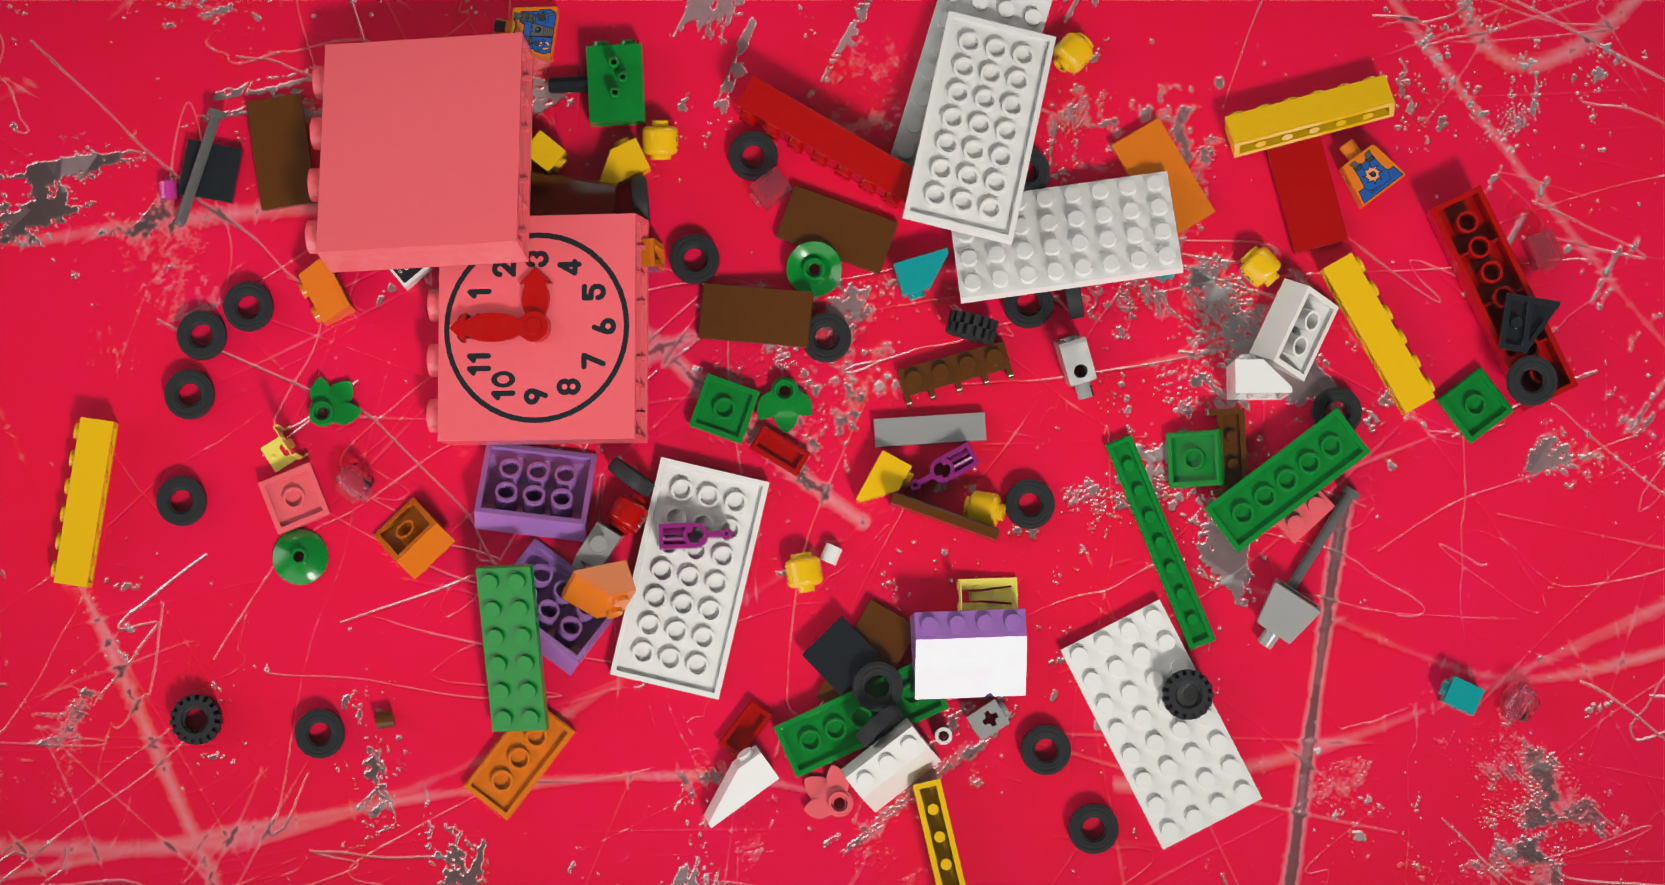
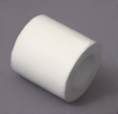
[820,543,842,566]
[934,727,952,745]

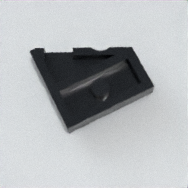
[1497,293,1561,353]

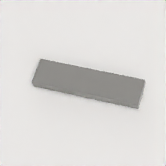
[874,412,986,447]

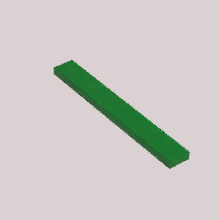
[1105,434,1216,651]

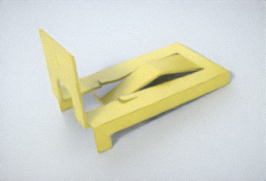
[260,424,309,473]
[956,577,1018,611]

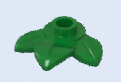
[309,377,361,427]
[757,377,812,433]

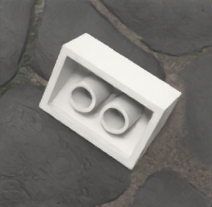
[1249,278,1339,381]
[1226,354,1292,400]
[841,718,941,813]

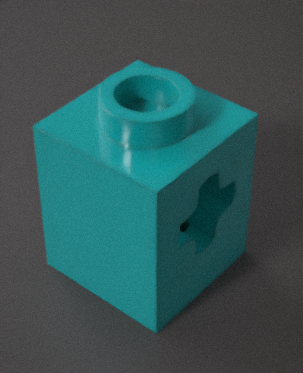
[1438,676,1485,716]

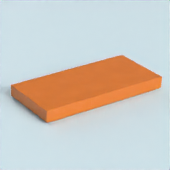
[1111,118,1215,234]
[463,710,576,821]

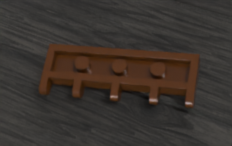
[897,341,1014,408]
[1205,408,1248,521]

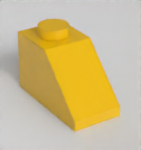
[600,137,651,187]
[856,450,914,503]

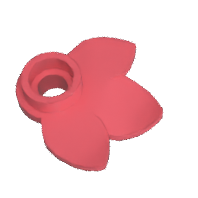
[804,765,853,819]

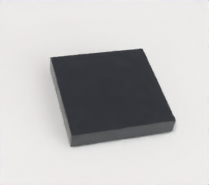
[178,139,244,204]
[802,616,880,695]

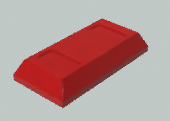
[749,424,811,477]
[718,699,773,758]

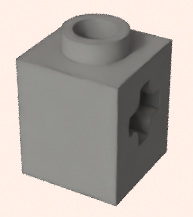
[965,699,1011,741]

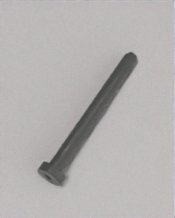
[175,107,227,227]
[1287,485,1361,590]

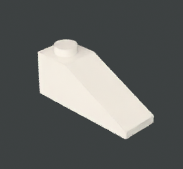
[703,745,779,828]

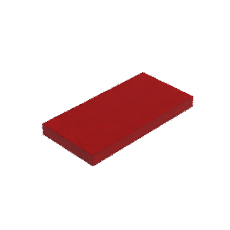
[1265,136,1349,255]

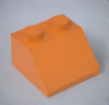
[298,258,356,327]
[373,497,455,579]
[561,560,636,619]

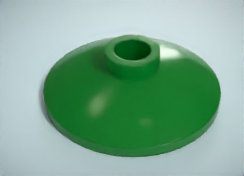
[787,241,842,297]
[273,529,329,585]

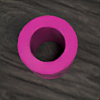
[159,180,177,200]

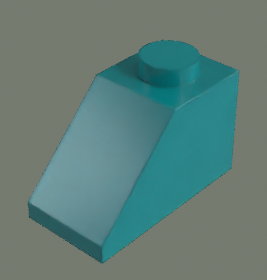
[893,248,948,301]

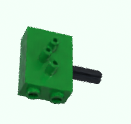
[548,39,646,127]

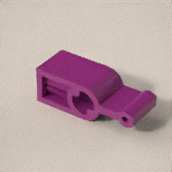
[908,442,980,492]
[659,523,733,550]

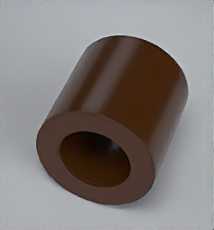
[375,710,395,730]

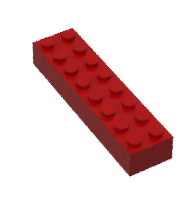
[736,76,919,223]
[1425,185,1578,412]

